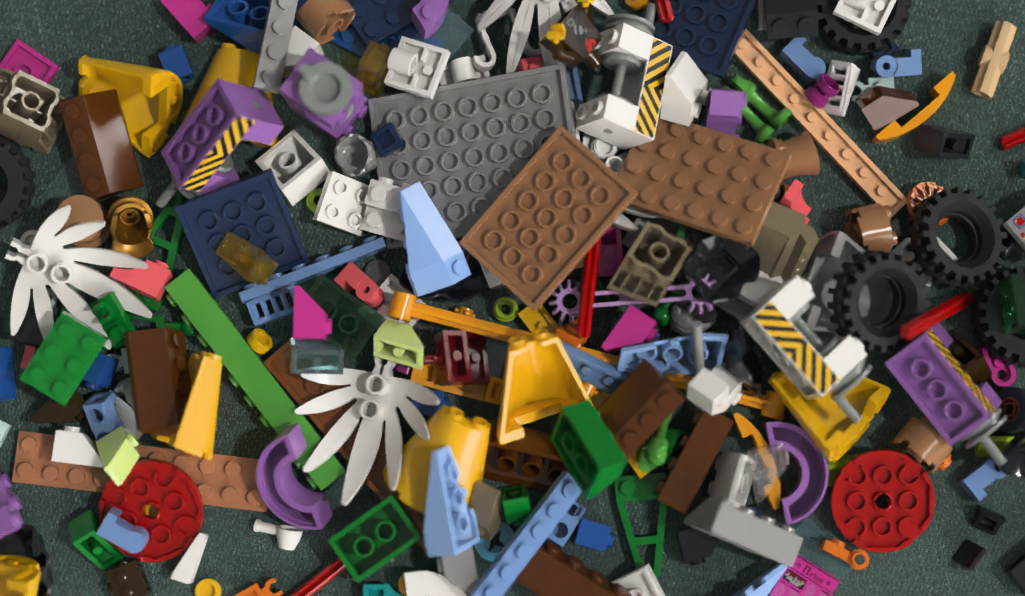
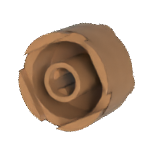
[295,0,355,45]
[844,203,898,252]
[891,416,952,475]

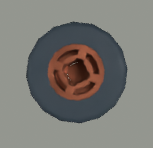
[997,387,1025,434]

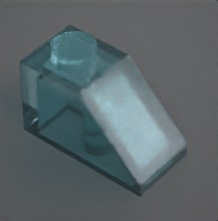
[289,338,344,375]

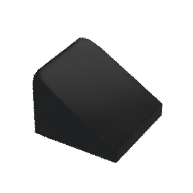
[952,539,987,571]

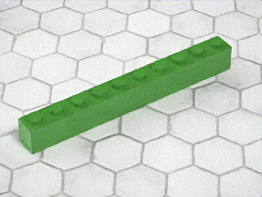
[164,269,347,491]

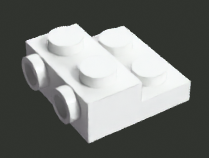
[360,176,410,241]

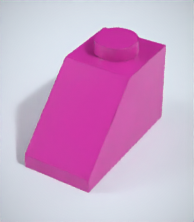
[161,0,215,44]
[293,286,332,340]
[601,305,658,353]

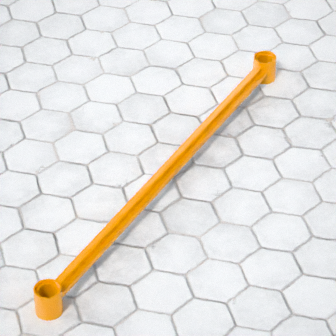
[388,291,786,421]

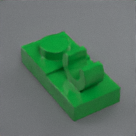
[90,291,136,349]

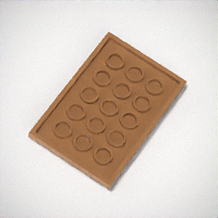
[618,113,792,247]
[459,125,639,312]

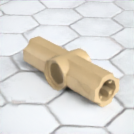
[970,20,1017,99]

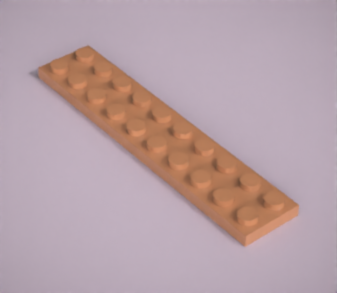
[12,431,268,512]

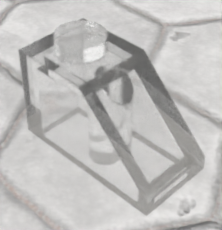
[747,443,789,503]

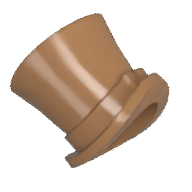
[763,130,820,186]
[58,195,110,248]

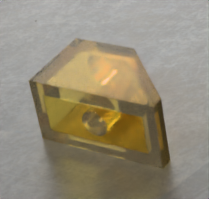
[357,40,392,98]
[215,231,279,285]

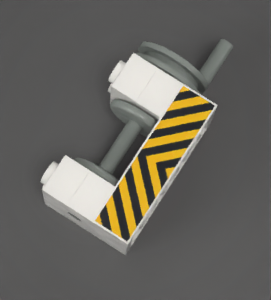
[575,3,673,150]
[739,275,872,424]

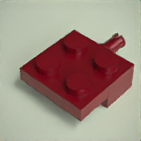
[423,330,490,386]

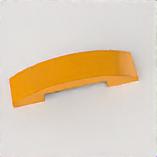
[871,71,956,144]
[410,364,503,405]
[730,412,781,510]

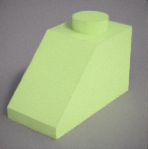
[373,318,424,370]
[95,426,140,486]

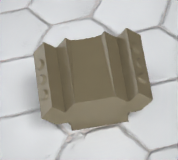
[0,68,67,154]
[753,202,819,281]
[607,222,695,307]

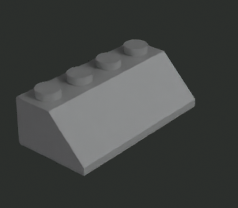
[683,497,803,568]

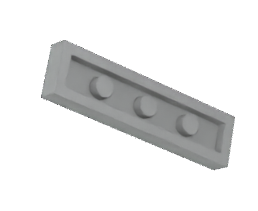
[252,0,298,94]

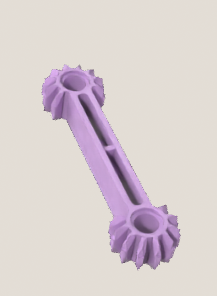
[548,272,719,323]

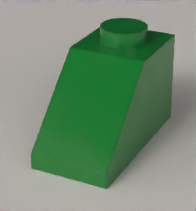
[500,483,531,526]
[69,509,124,571]

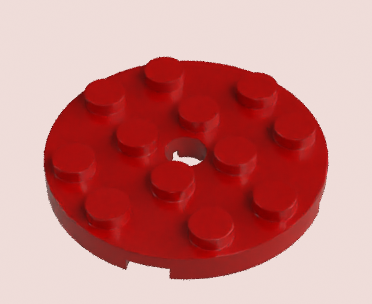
[830,449,935,553]
[99,459,204,562]

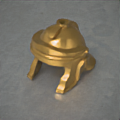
[106,195,154,258]

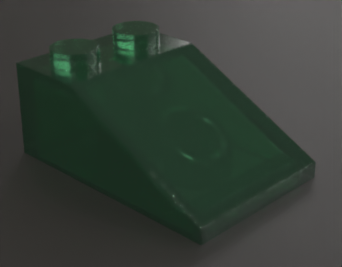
[292,274,385,360]

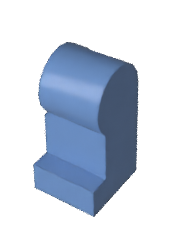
[779,37,826,83]
[870,48,922,77]
[82,391,124,441]
[958,457,1007,502]
[546,501,587,549]
[96,506,149,553]

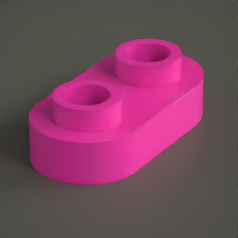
[979,347,1016,388]

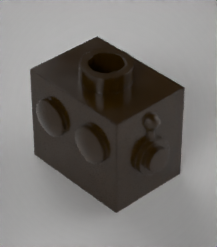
[106,559,153,596]

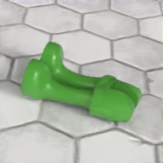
[722,74,793,145]
[636,412,673,472]

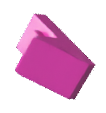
[598,225,623,277]

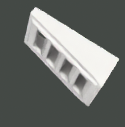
[822,60,860,117]
[170,532,209,584]

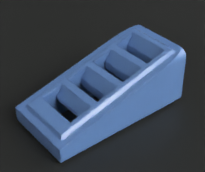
[246,285,295,327]

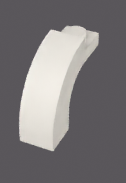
[403,570,466,596]

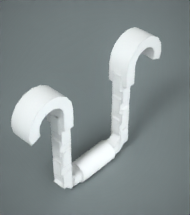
[472,7,542,71]

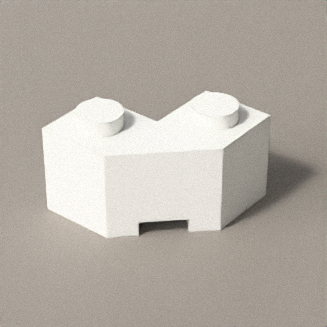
[686,364,743,415]

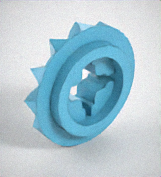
[474,522,514,562]

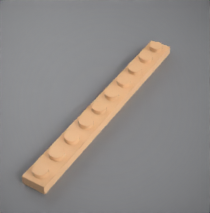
[734,28,907,217]

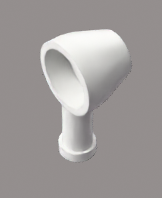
[253,519,303,550]

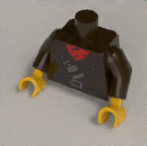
[540,0,603,70]

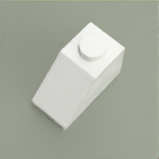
[51,426,104,468]

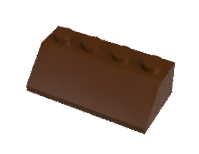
[59,89,144,201]
[124,327,192,437]
[596,358,685,460]
[655,410,734,514]
[483,420,579,499]
[516,541,632,596]

